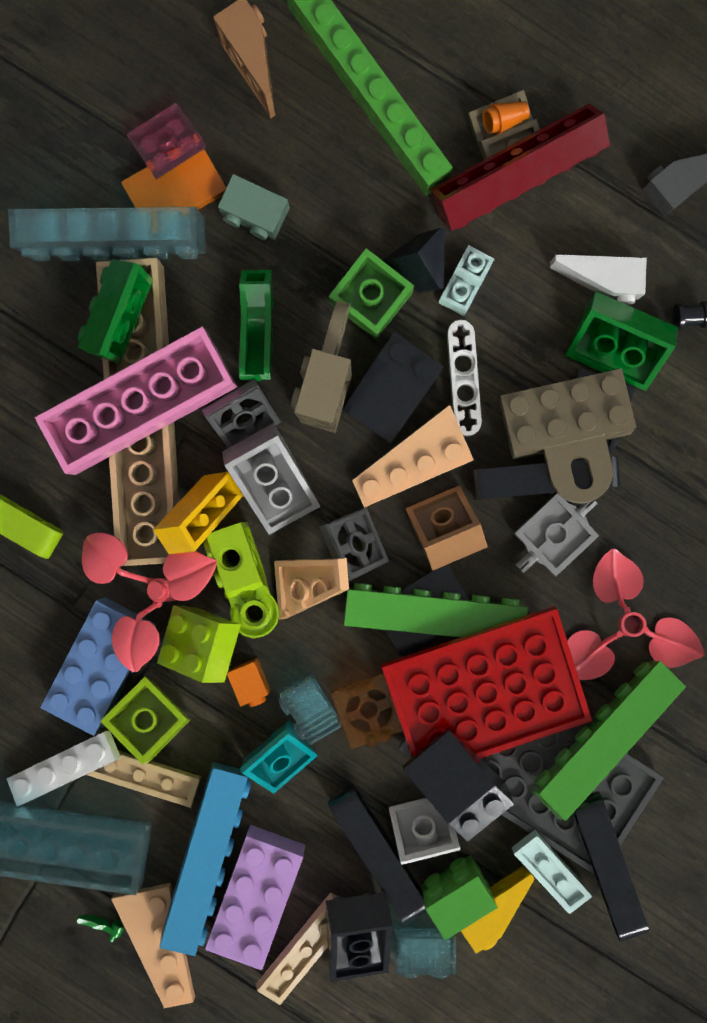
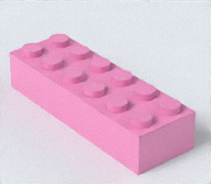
[35,326,237,475]

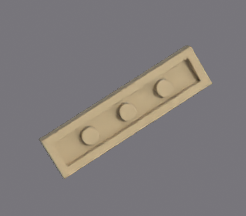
[86,750,202,808]
[256,893,337,1005]

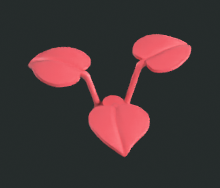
[82,533,217,672]
[567,549,705,680]

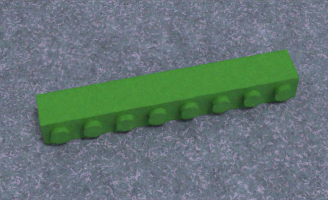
[287,0,453,196]

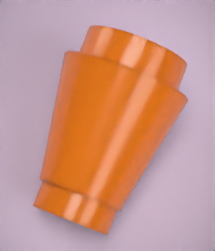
[482,101,530,135]

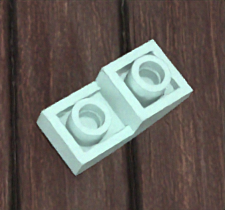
[438,245,494,316]

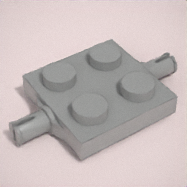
[514,493,599,577]

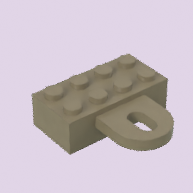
[291,300,352,433]
[500,368,637,504]

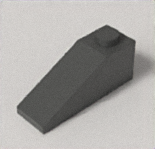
[642,154,707,217]

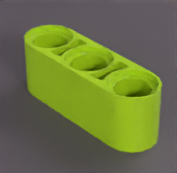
[0,494,64,559]

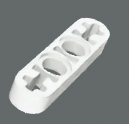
[447,320,482,437]

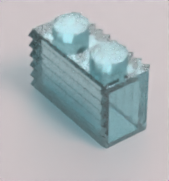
[278,672,342,745]
[395,927,456,979]

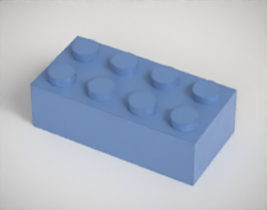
[40,597,157,736]

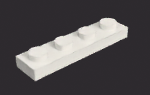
[7,730,121,806]

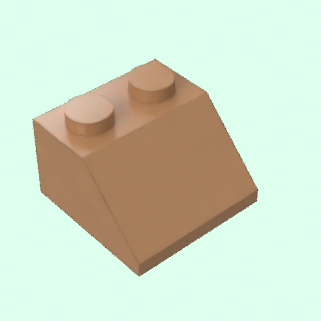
[405,485,488,570]

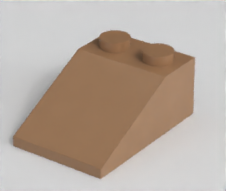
[213,0,275,119]

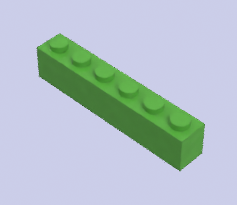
[343,583,528,637]
[531,661,686,821]

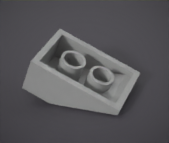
[222,423,320,535]

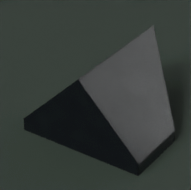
[382,228,445,293]

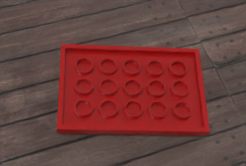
[381,606,592,758]

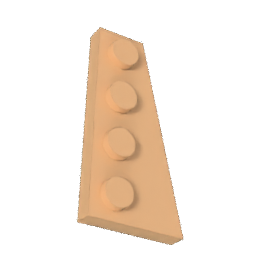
[352,405,474,508]
[111,883,195,1008]

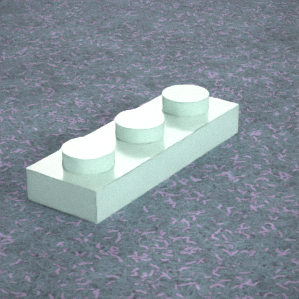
[512,830,593,914]

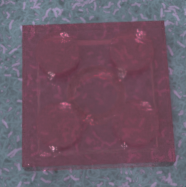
[126,103,206,179]

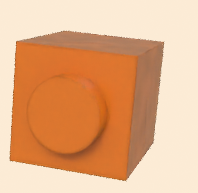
[227,657,271,707]

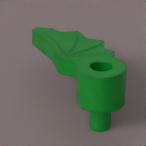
[75,913,125,942]

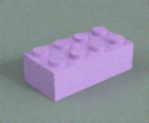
[205,825,305,970]

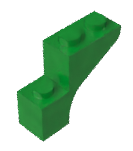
[239,270,274,382]

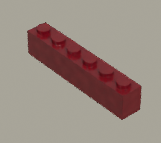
[430,103,610,231]

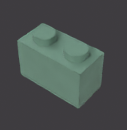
[218,174,290,240]

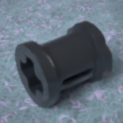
[672,301,707,331]

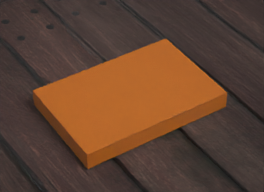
[121,138,226,236]

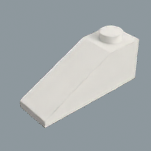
[550,255,647,305]

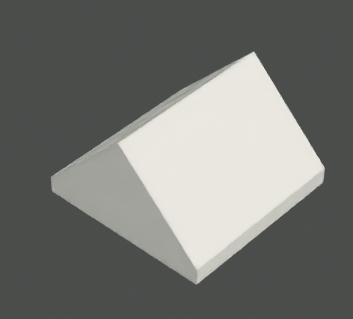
[389,798,460,865]

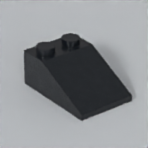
[343,332,444,444]
[402,728,514,841]
[326,892,393,982]

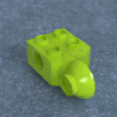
[204,521,279,638]

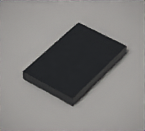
[385,564,470,657]

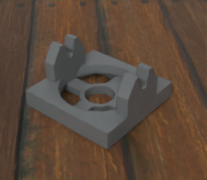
[202,379,281,448]
[319,507,389,581]

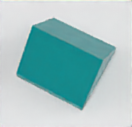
[240,720,318,794]

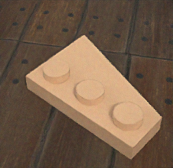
[274,558,349,620]

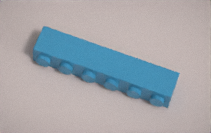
[159,762,251,956]

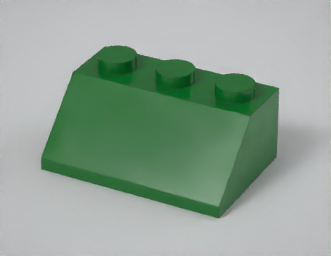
[78,259,153,365]
[565,292,678,391]

